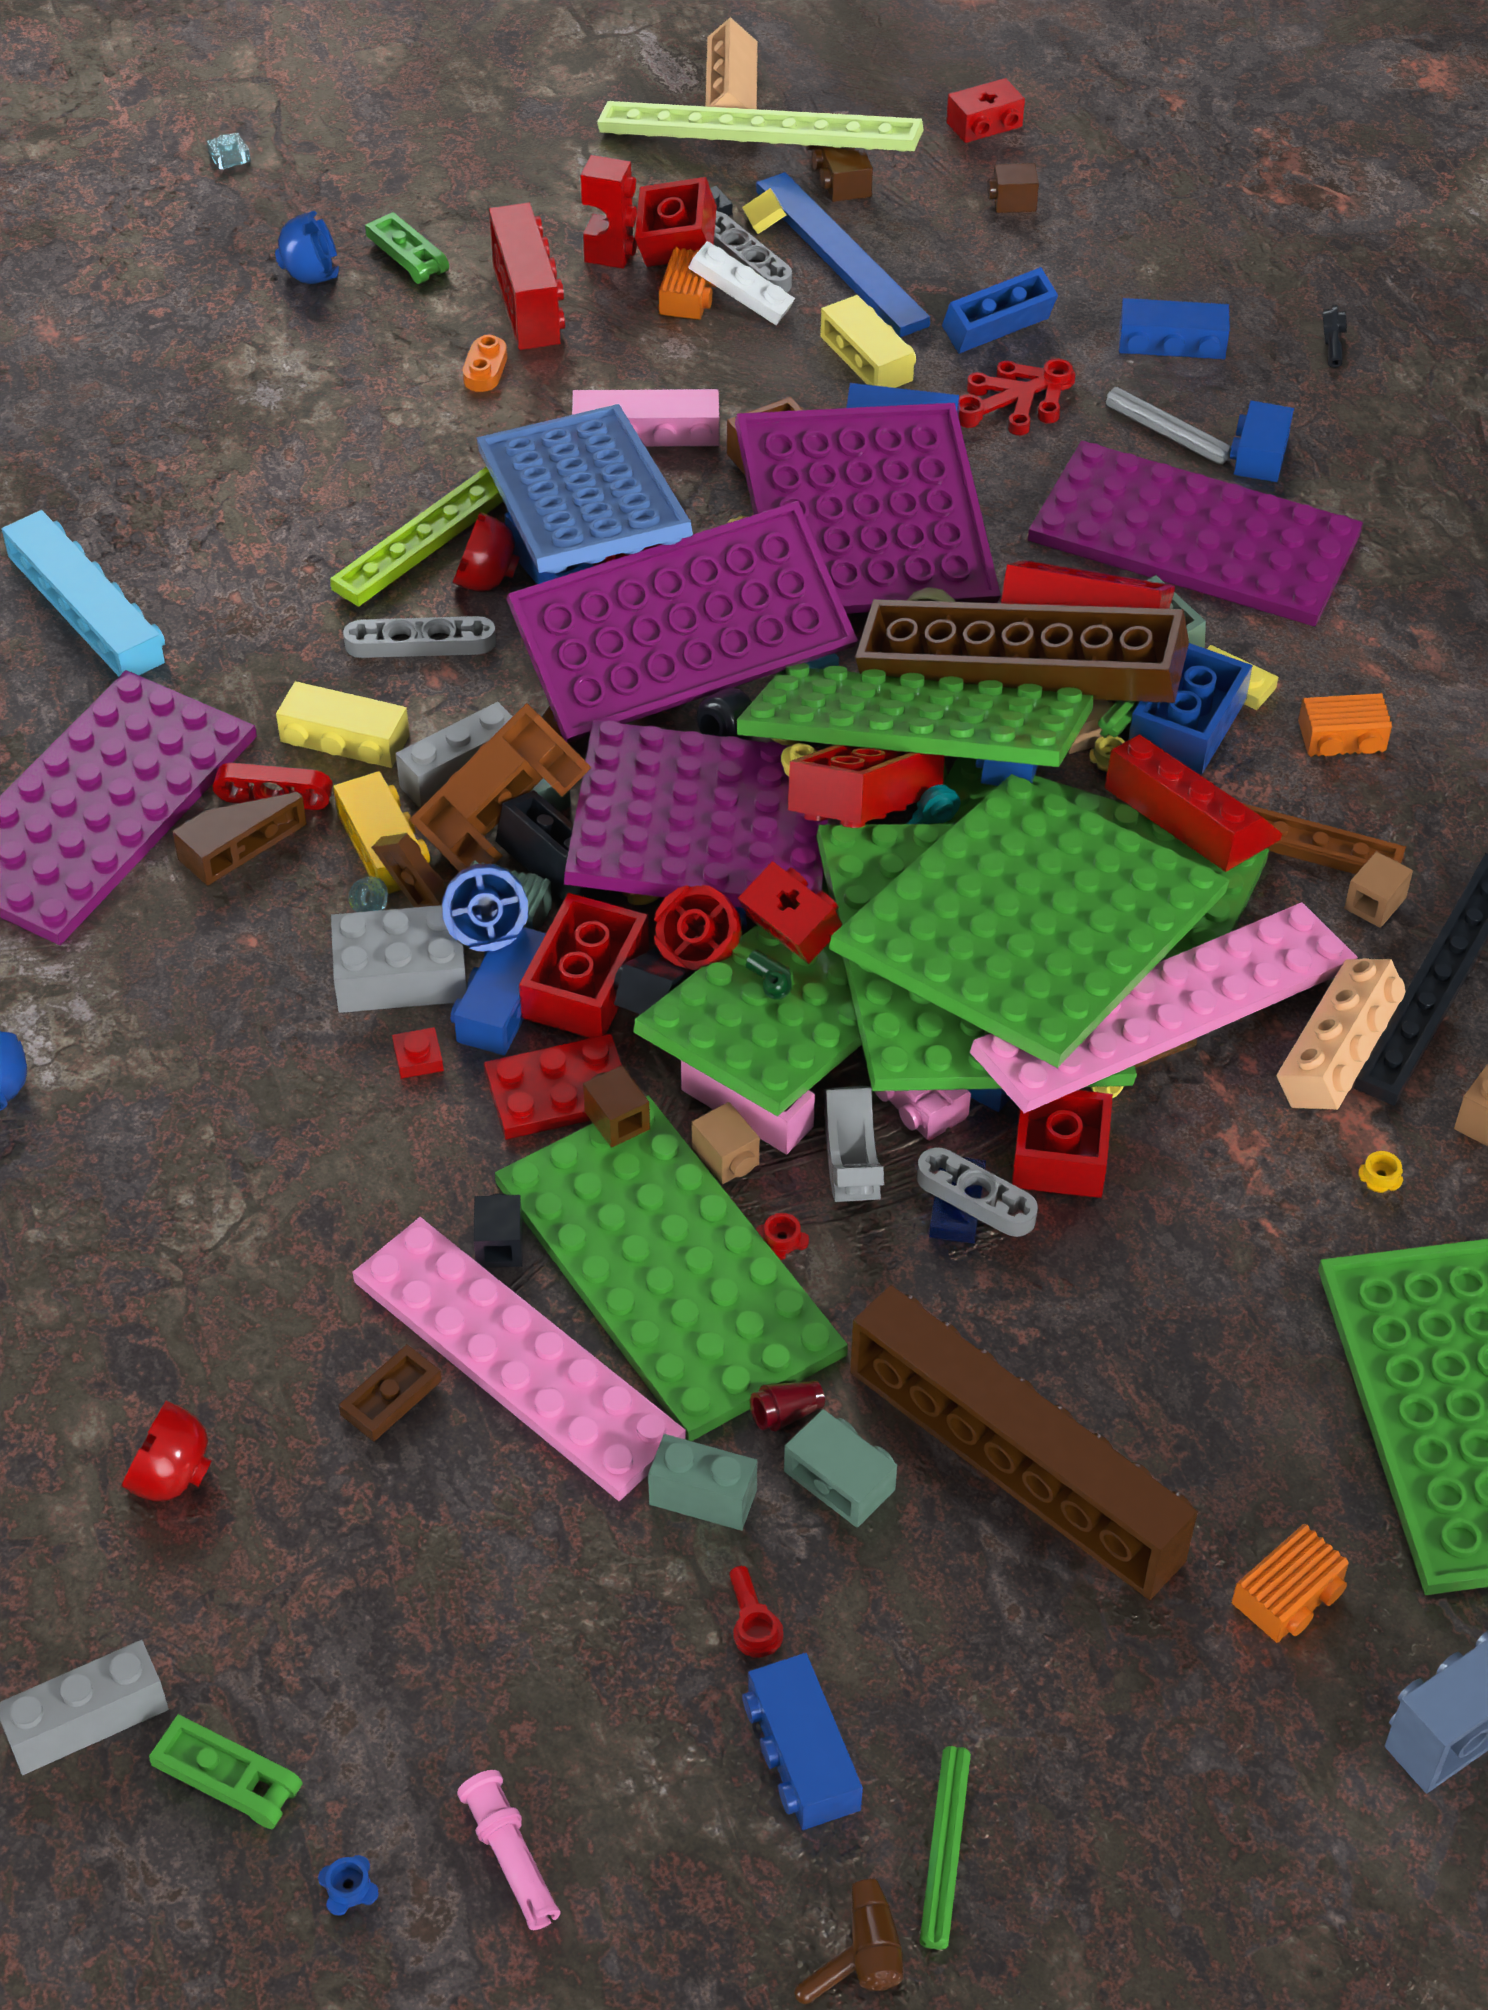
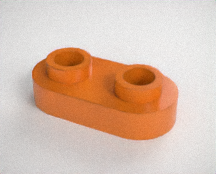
[462,335,507,392]

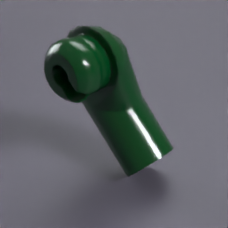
[746,949,792,1000]

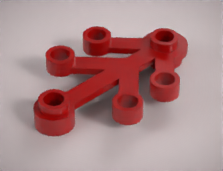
[958,359,1076,436]

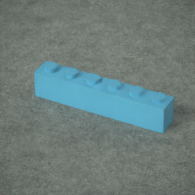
[1,510,165,677]

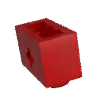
[946,78,1025,143]
[737,861,843,964]

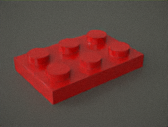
[484,1034,622,1140]

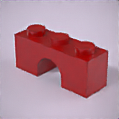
[581,155,637,269]

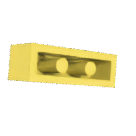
[820,295,916,388]
[276,681,410,768]

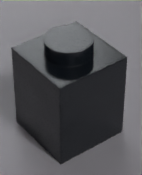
[474,1193,523,1268]

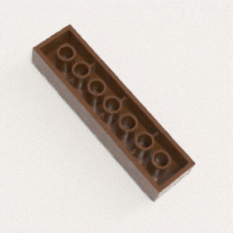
[855,599,1189,703]
[850,1285,1198,1601]

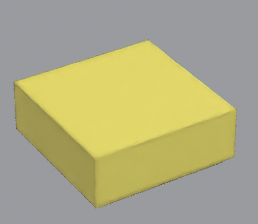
[742,188,786,234]

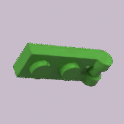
[365,212,449,284]
[149,1714,303,1829]

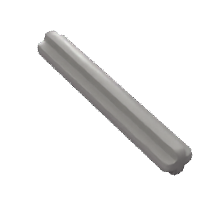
[1106,387,1231,465]

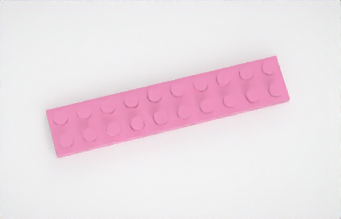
[970,902,1358,1113]

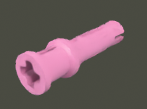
[457,1770,561,1930]

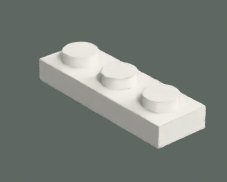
[688,241,795,325]

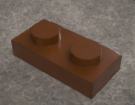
[371,833,446,908]
[338,1344,442,1442]

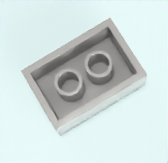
[331,905,467,1013]

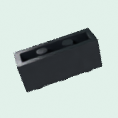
[495,790,609,901]

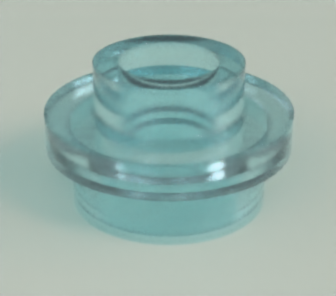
[348,876,388,912]

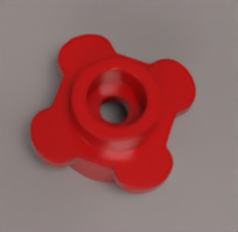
[756,1213,809,1260]

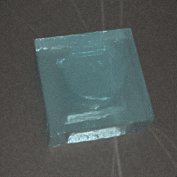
[206,132,251,170]

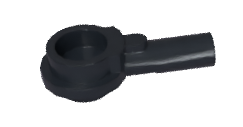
[1323,304,1347,368]

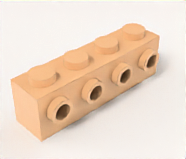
[705,17,757,109]
[1276,958,1406,1110]

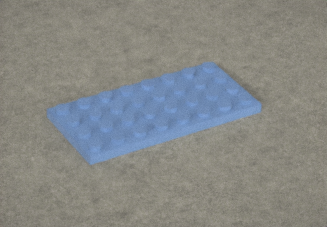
[476,404,693,573]

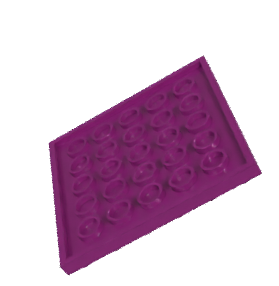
[735,403,1001,614]
[564,720,828,908]

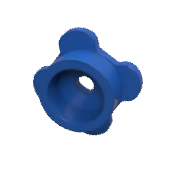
[318,1855,379,1916]

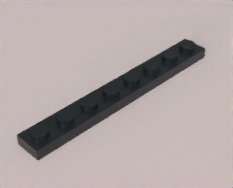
[1354,853,1488,1106]

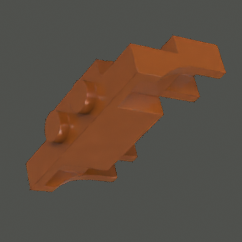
[409,703,592,872]

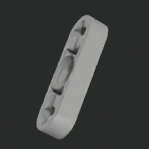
[917,1148,1038,1237]

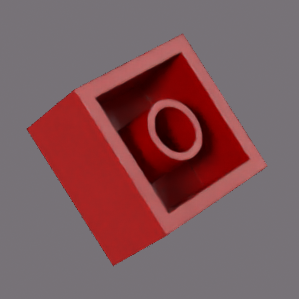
[635,177,717,267]
[1012,1090,1113,1198]

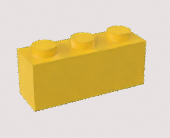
[333,771,430,897]

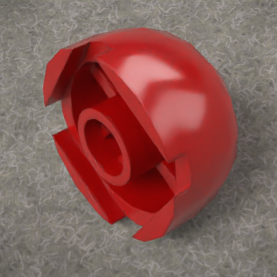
[452,512,520,592]
[654,884,742,972]
[121,1400,212,1501]

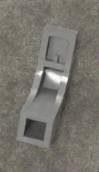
[823,1086,884,1202]

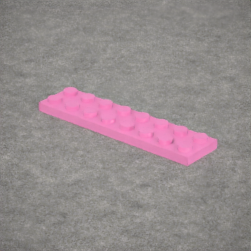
[353,1217,686,1501]

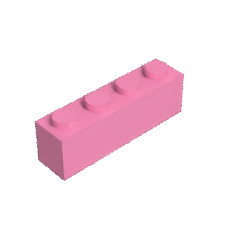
[572,389,719,447]

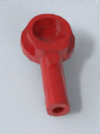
[729,1566,784,1658]

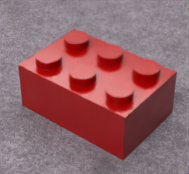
[519,893,649,1038]

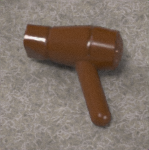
[794,1879,903,2004]

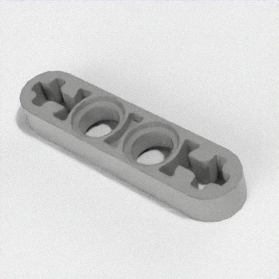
[714,211,792,293]
[343,616,496,658]

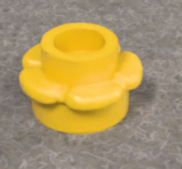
[1358,1151,1403,1193]

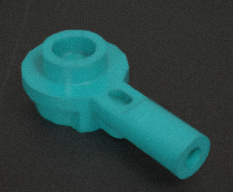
[906,785,961,824]

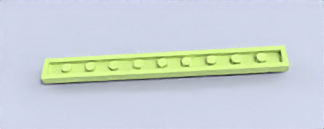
[597,101,923,152]

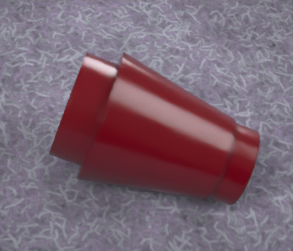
[750,1380,825,1432]

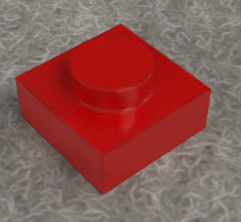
[392,1027,444,1079]

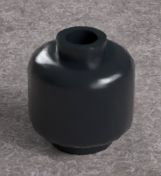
[697,687,752,738]

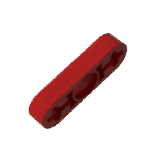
[213,763,333,810]

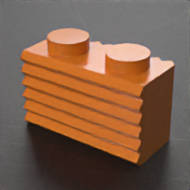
[659,247,717,320]
[1298,693,1392,757]
[1231,1524,1349,1643]

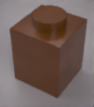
[988,163,1039,213]
[583,1066,650,1148]

